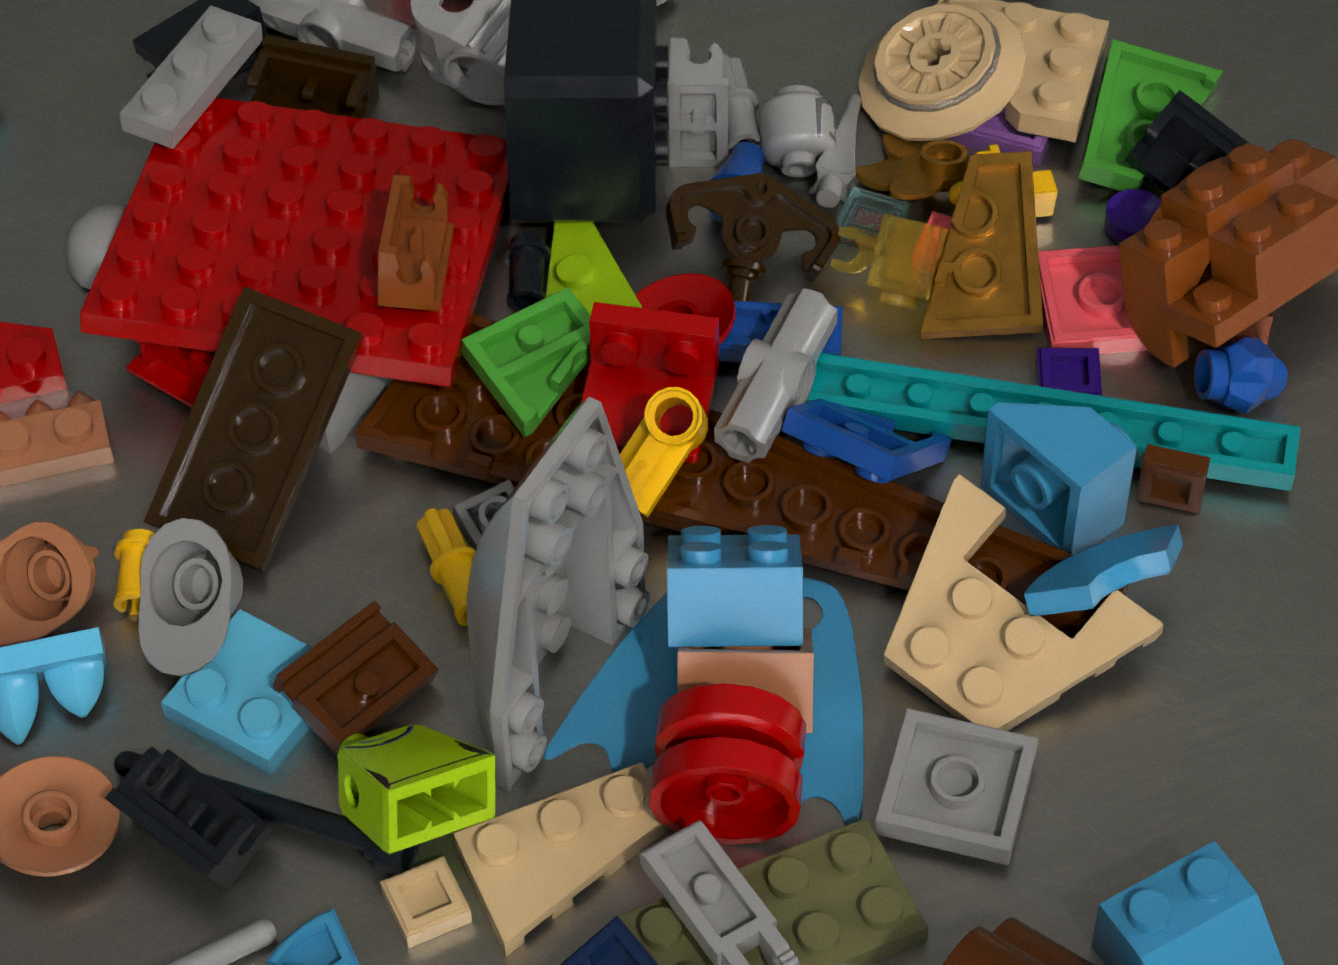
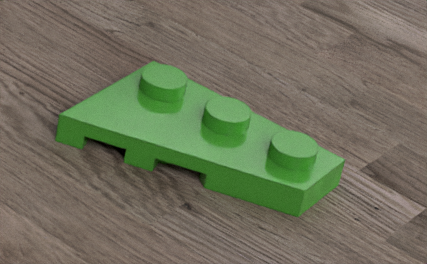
[1077,39,1223,191]

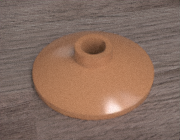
[0,756,120,877]

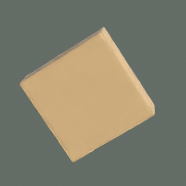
[380,856,472,949]

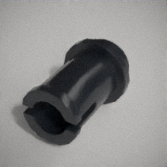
[503,233,551,312]

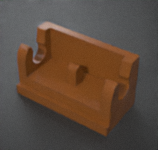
[378,175,454,311]

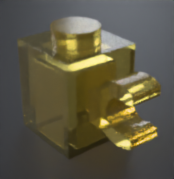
[830,214,950,310]

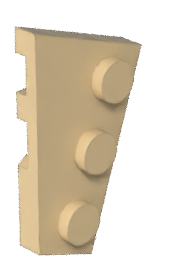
[453,762,670,957]

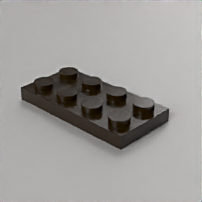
[143,286,365,572]

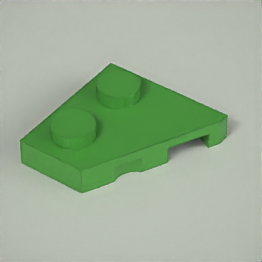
[461,287,591,437]

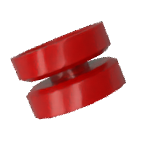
[649,683,806,845]

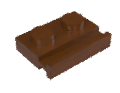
[273,600,439,755]

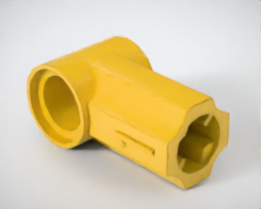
[620,387,708,518]

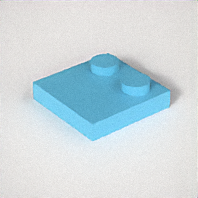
[161,609,313,775]

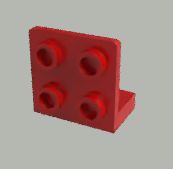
[581,302,719,463]

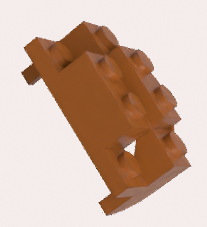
[1119,138,1338,368]

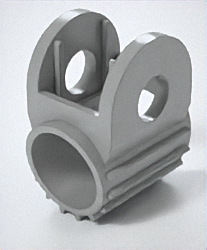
[410,0,511,106]

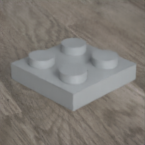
[874,708,1039,866]

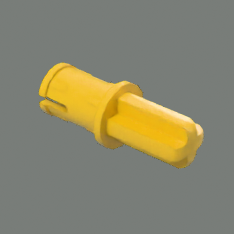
[417,507,476,626]

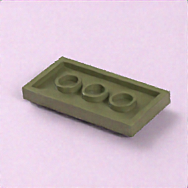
[618,818,929,965]

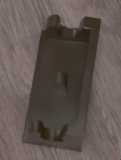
[247,35,379,119]

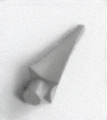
[808,94,862,208]

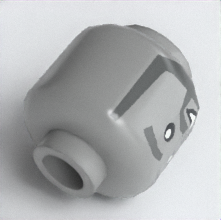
[759,85,836,178]

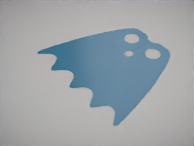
[544,577,864,826]

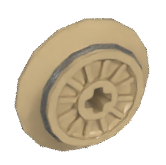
[858,2,1028,141]

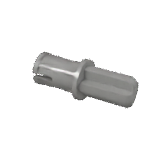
[723,54,760,154]

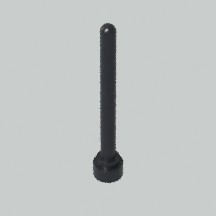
[114,751,420,875]

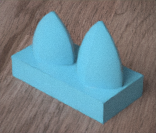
[0,627,109,745]

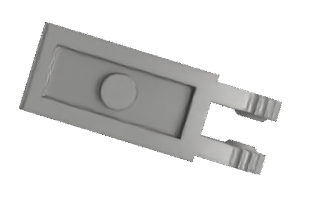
[640,820,801,965]

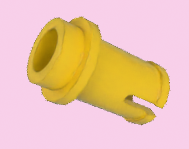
[113,529,155,616]

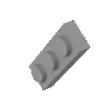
[120,5,263,149]

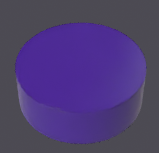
[1104,189,1161,243]

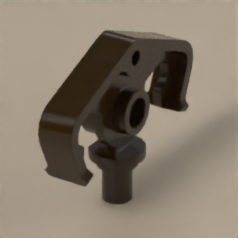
[666,173,841,302]

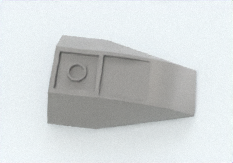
[467,397,650,791]

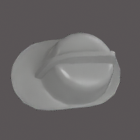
[138,518,244,676]

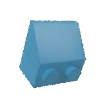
[980,402,1137,555]
[1091,840,1284,965]

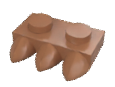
[0,390,114,487]

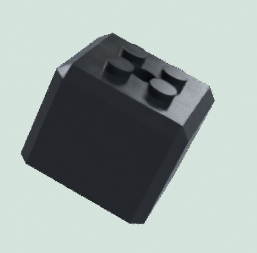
[504,0,669,223]

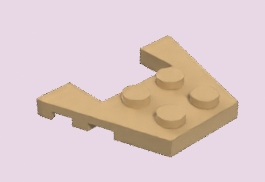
[884,474,1163,731]

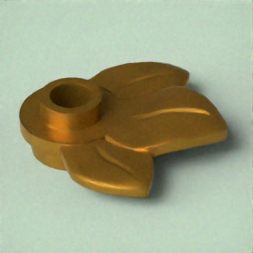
[855,134,969,200]

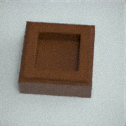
[1136,444,1211,513]

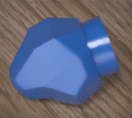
[1194,337,1288,414]

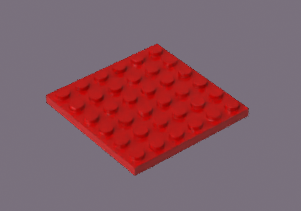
[80,98,509,387]

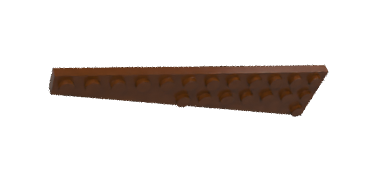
[355,313,1129,634]

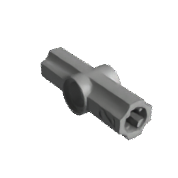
[249,0,420,73]
[714,288,838,463]

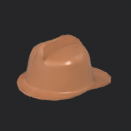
[0,521,100,647]

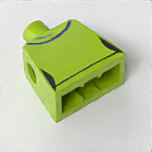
[337,725,495,854]

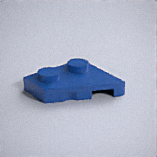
[781,398,952,483]

